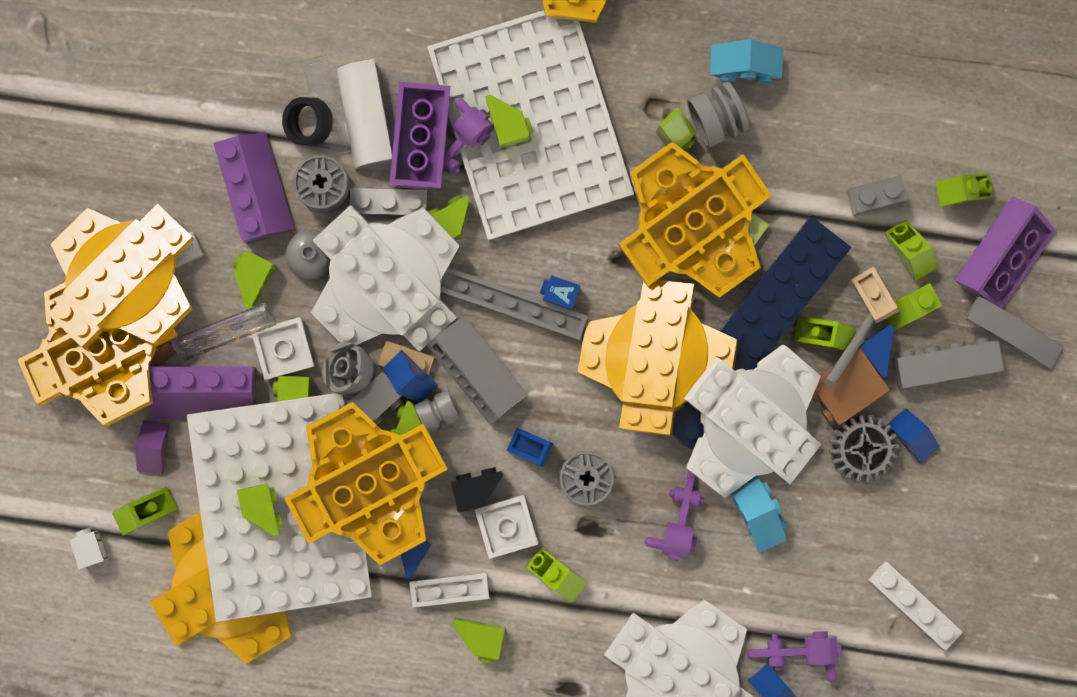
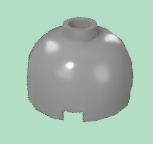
[286,230,331,281]
[322,342,374,395]

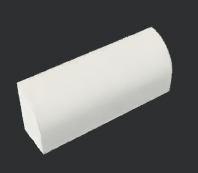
[336,59,393,170]

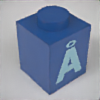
[540,275,580,310]

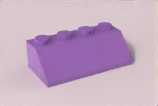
[390,82,451,190]
[213,132,295,244]
[955,196,1056,309]
[149,366,256,419]

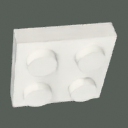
[251,317,315,380]
[474,495,538,559]

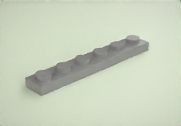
[440,267,588,341]

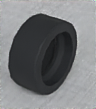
[282,97,333,146]

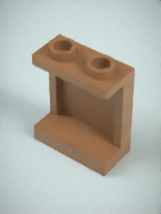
[812,348,890,426]

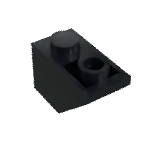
[451,467,503,513]

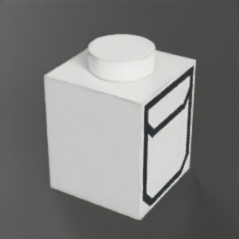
[69,528,109,569]

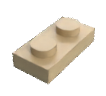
[851,266,900,324]
[378,341,435,376]

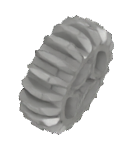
[829,414,899,484]

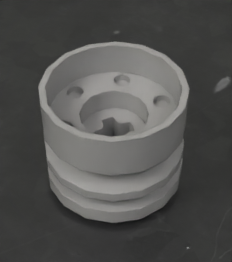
[687,81,749,148]
[293,155,351,214]
[559,451,614,506]

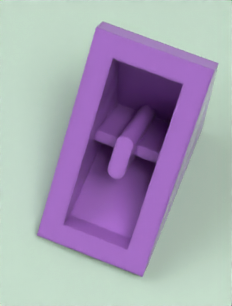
[135,420,170,474]

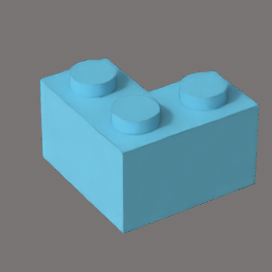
[710,39,783,84]
[731,475,787,553]

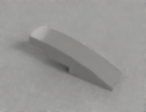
[965,296,1063,370]

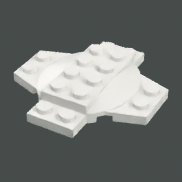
[311,205,459,352]
[684,345,822,498]
[604,599,754,697]

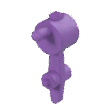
[443,98,494,175]
[644,470,705,561]
[747,631,842,682]

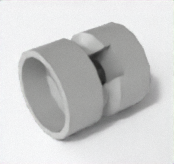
[414,390,461,434]

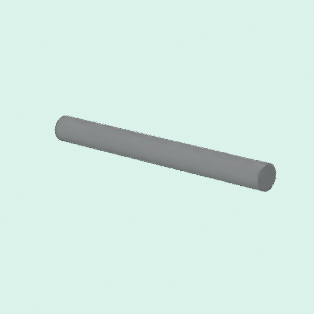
[825,313,876,387]

